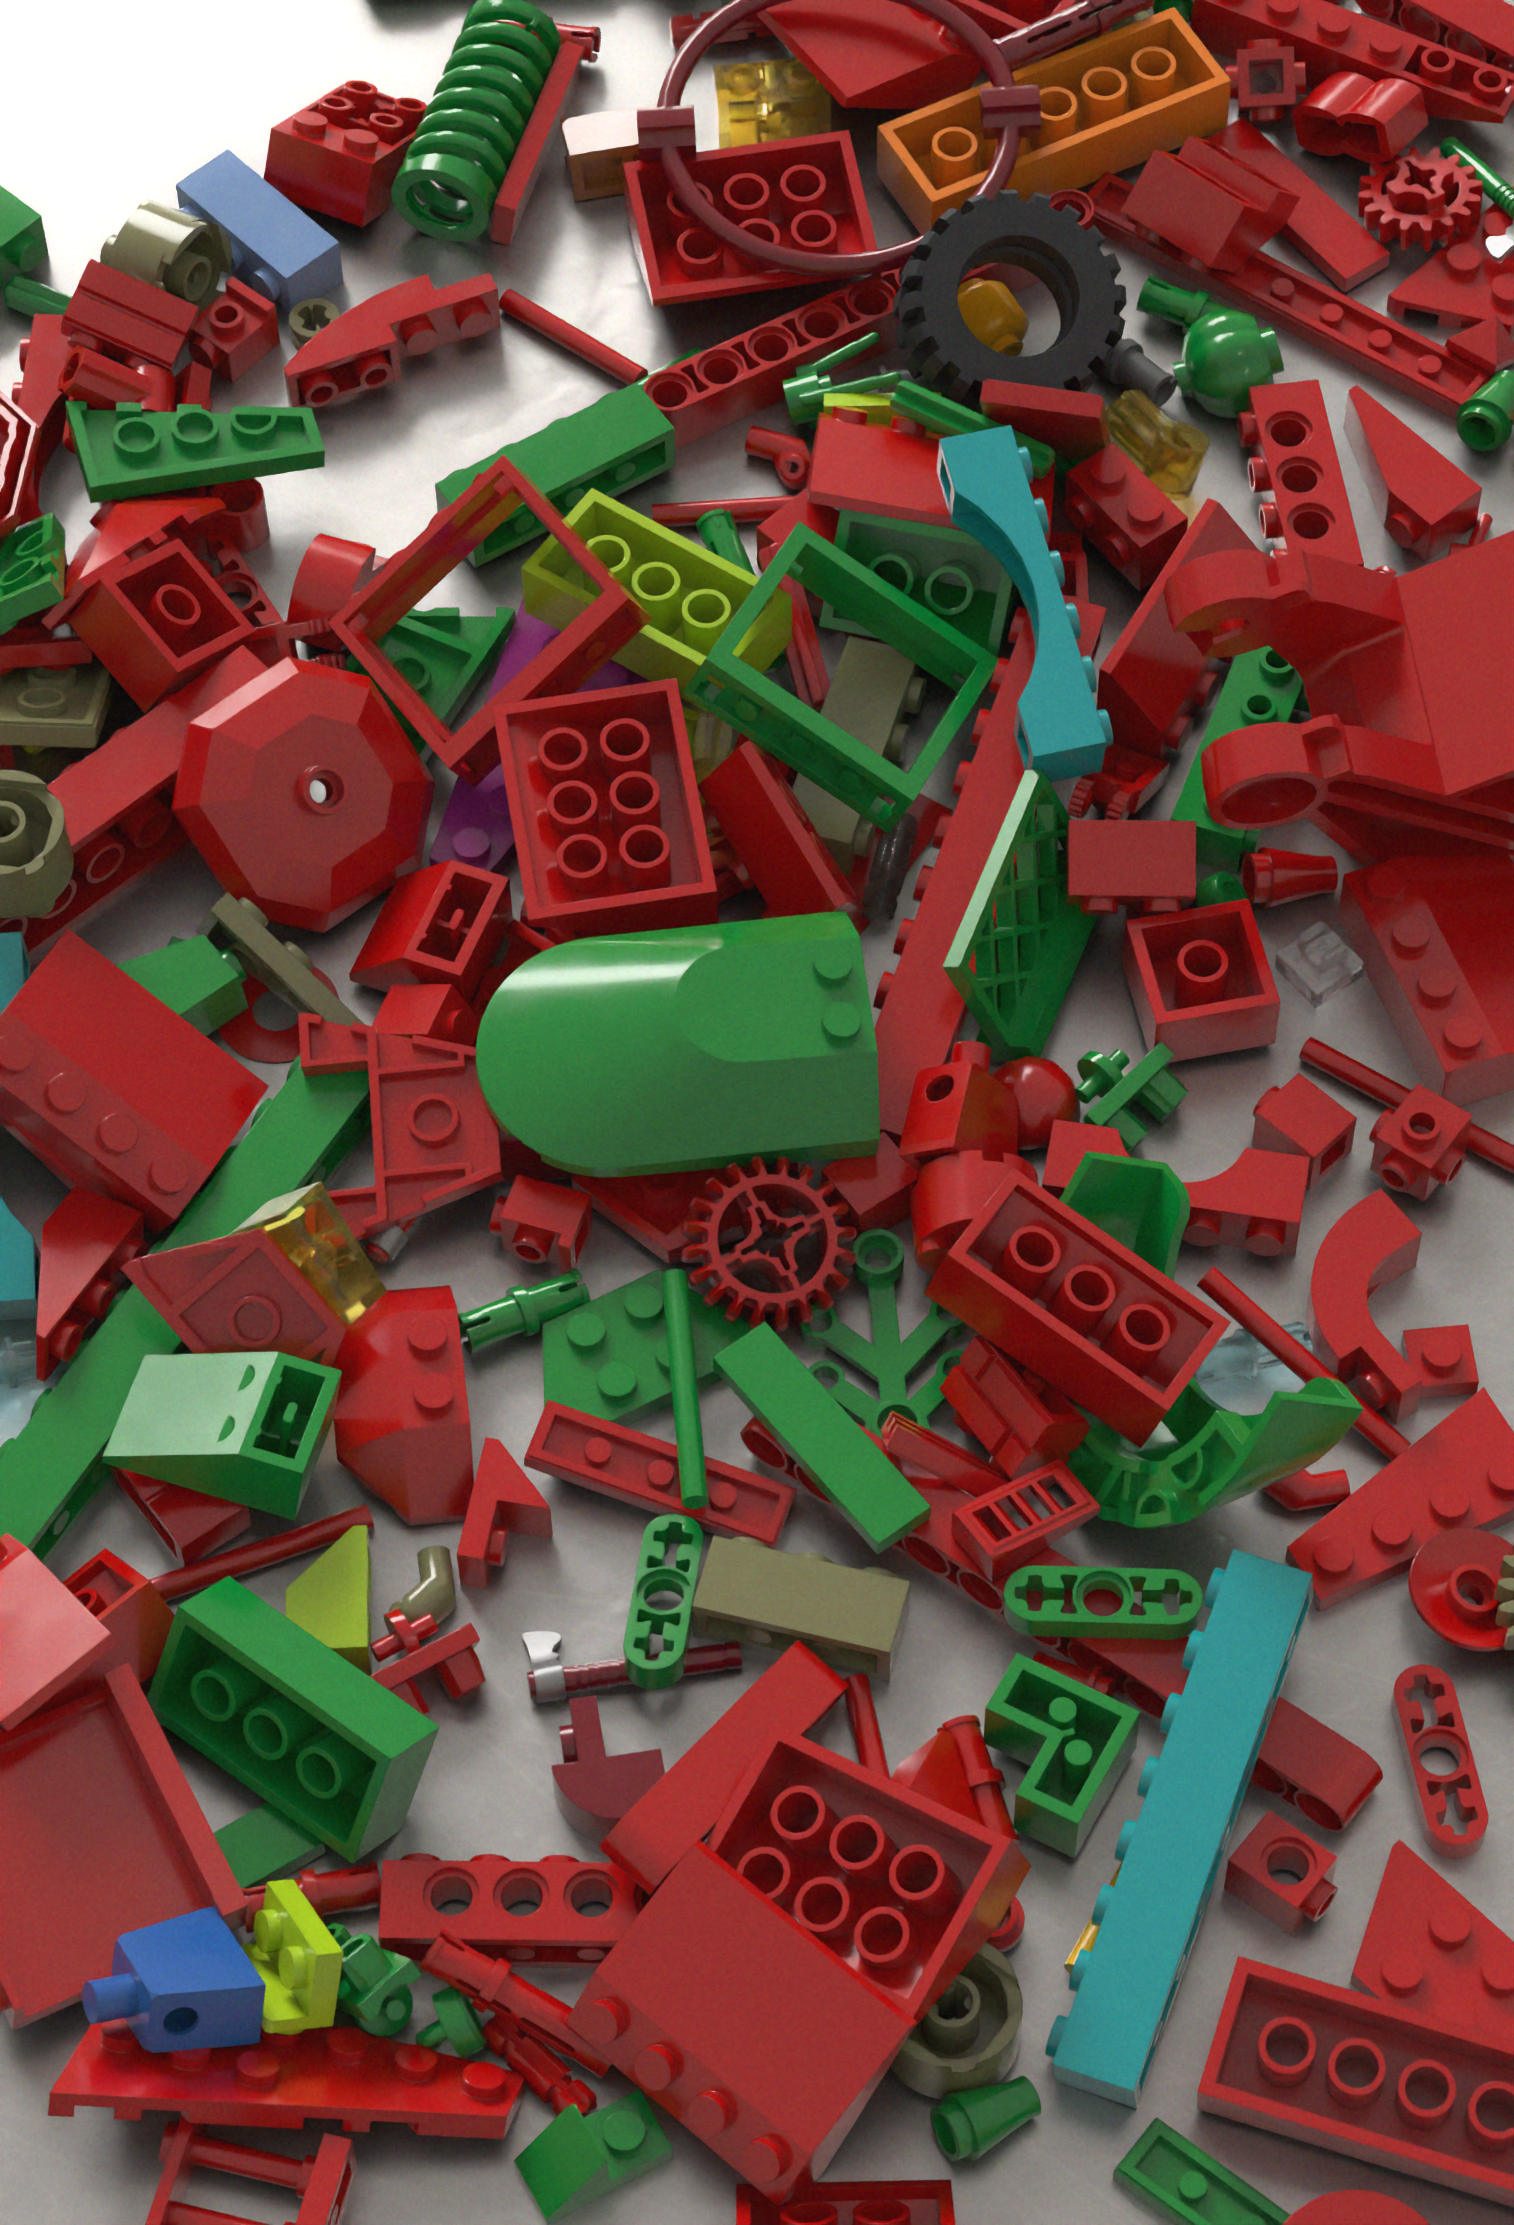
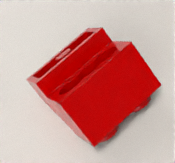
[1121,135,1301,275]

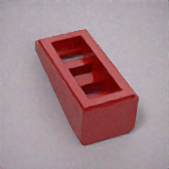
[951,1458,1101,1583]

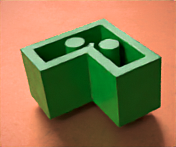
[984,1653,1140,1858]

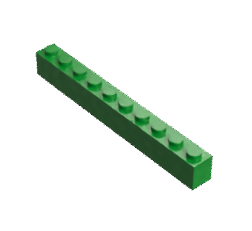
[0,1054,372,1565]

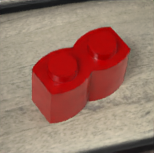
[1291,72,1429,163]
[109,1465,252,1567]

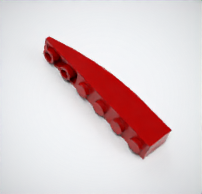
[1190,0,1514,124]

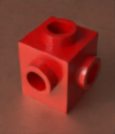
[1225,39,1306,123]
[1369,1083,1473,1202]

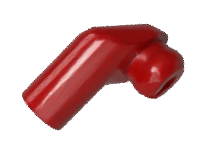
[745,425,811,490]

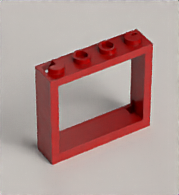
[328,454,653,788]

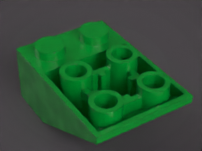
[102,1352,342,1521]

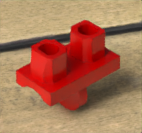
[369,1609,486,1716]

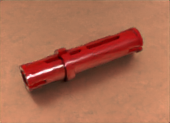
[419,1928,612,2078]

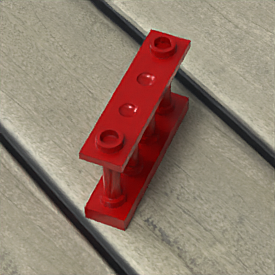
[145,2115,357,2225]

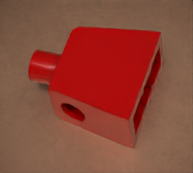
[898,1041,1018,1171]

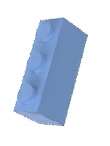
[175,149,344,314]

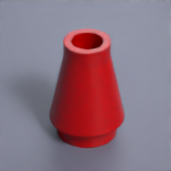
[1241,847,1338,909]

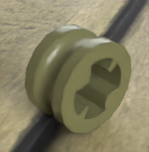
[289,298,340,351]

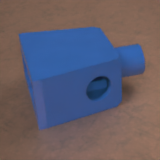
[82,1906,266,2053]

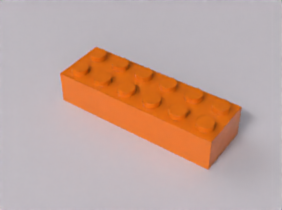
[877,7,1231,235]

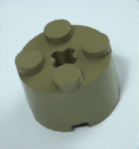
[100,199,232,314]
[0,770,74,918]
[890,1942,1023,2099]

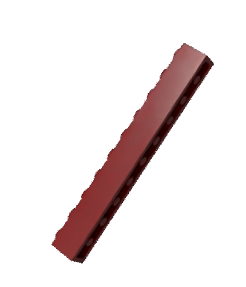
[873,595,1107,1148]

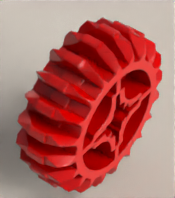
[681,1156,856,1332]

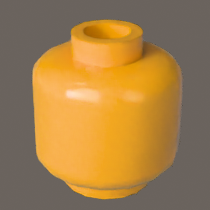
[957,278,1029,356]

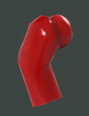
[1262,1469,1351,1511]

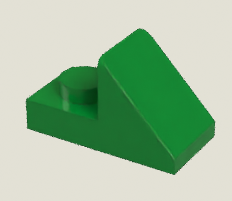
[514,2089,674,2225]

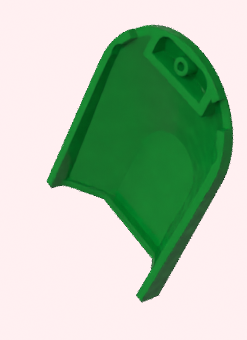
[475,910,880,1177]

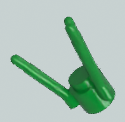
[783,332,902,430]

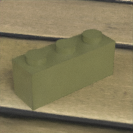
[692,1535,910,1682]

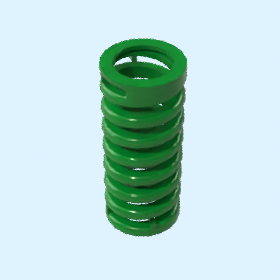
[391,0,562,241]

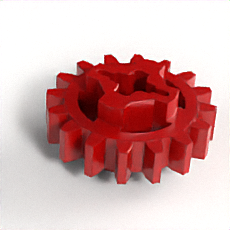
[1358,147,1483,251]

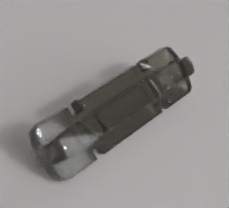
[862,813,918,924]

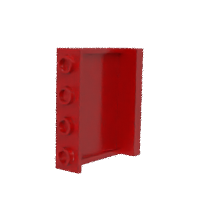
[0,1662,248,2031]

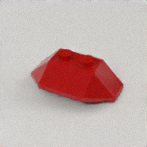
[333,1285,474,1526]

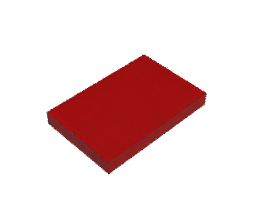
[980,379,1111,461]

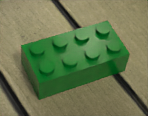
[147,1576,440,1863]

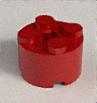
[909,1150,1039,1277]

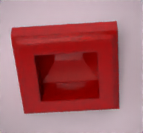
[1444,316,1514,374]

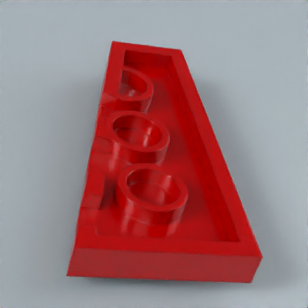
[1285,1387,1514,1612]

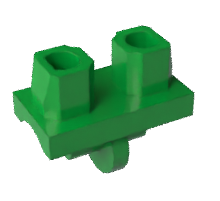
[1075,1042,1189,1155]
[327,1922,422,2037]

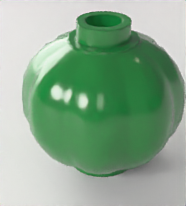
[1171,309,1284,419]

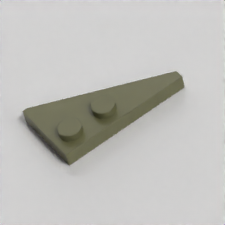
[196,892,365,1026]

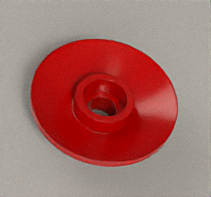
[1408,1528,1514,1652]

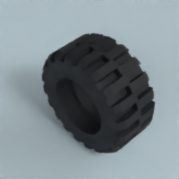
[893,189,1127,415]

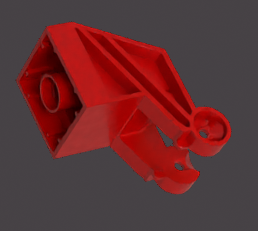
[1163,530,1514,867]

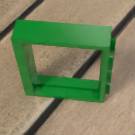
[682,521,999,834]

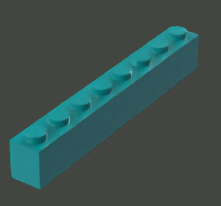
[1045,1549,1313,2109]

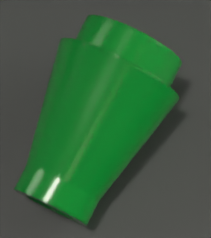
[1456,370,1514,451]
[930,2076,1041,2161]

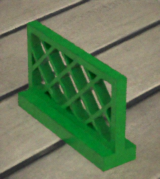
[942,770,1098,1062]

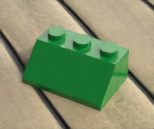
[819,509,1018,659]

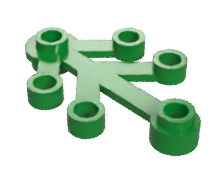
[800,1229,968,1439]

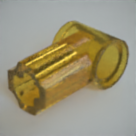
[1106,389,1210,500]

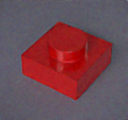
[1401,1324,1479,1399]

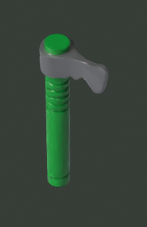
[1440,137,1514,261]

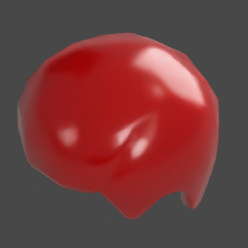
[992,1055,1081,1150]

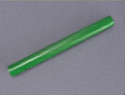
[662,1269,709,1509]

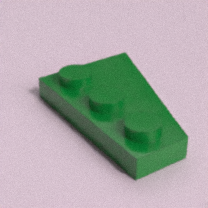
[0,512,65,636]

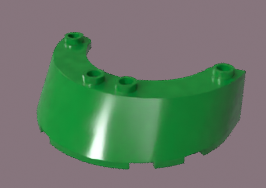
[1059,1151,1364,1529]

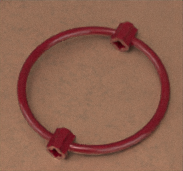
[636,0,1041,277]

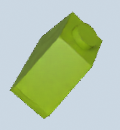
[284,1525,373,1676]

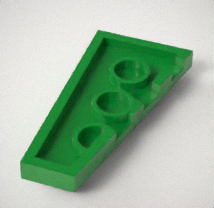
[65,401,325,503]

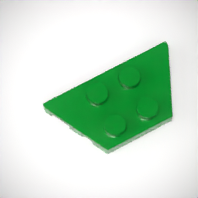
[341,607,516,763]
[542,1269,752,1427]

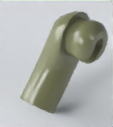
[389,1545,456,1624]

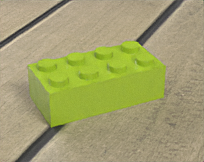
[521,488,792,719]

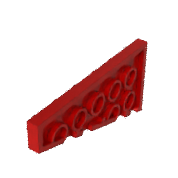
[48,2018,526,2139]

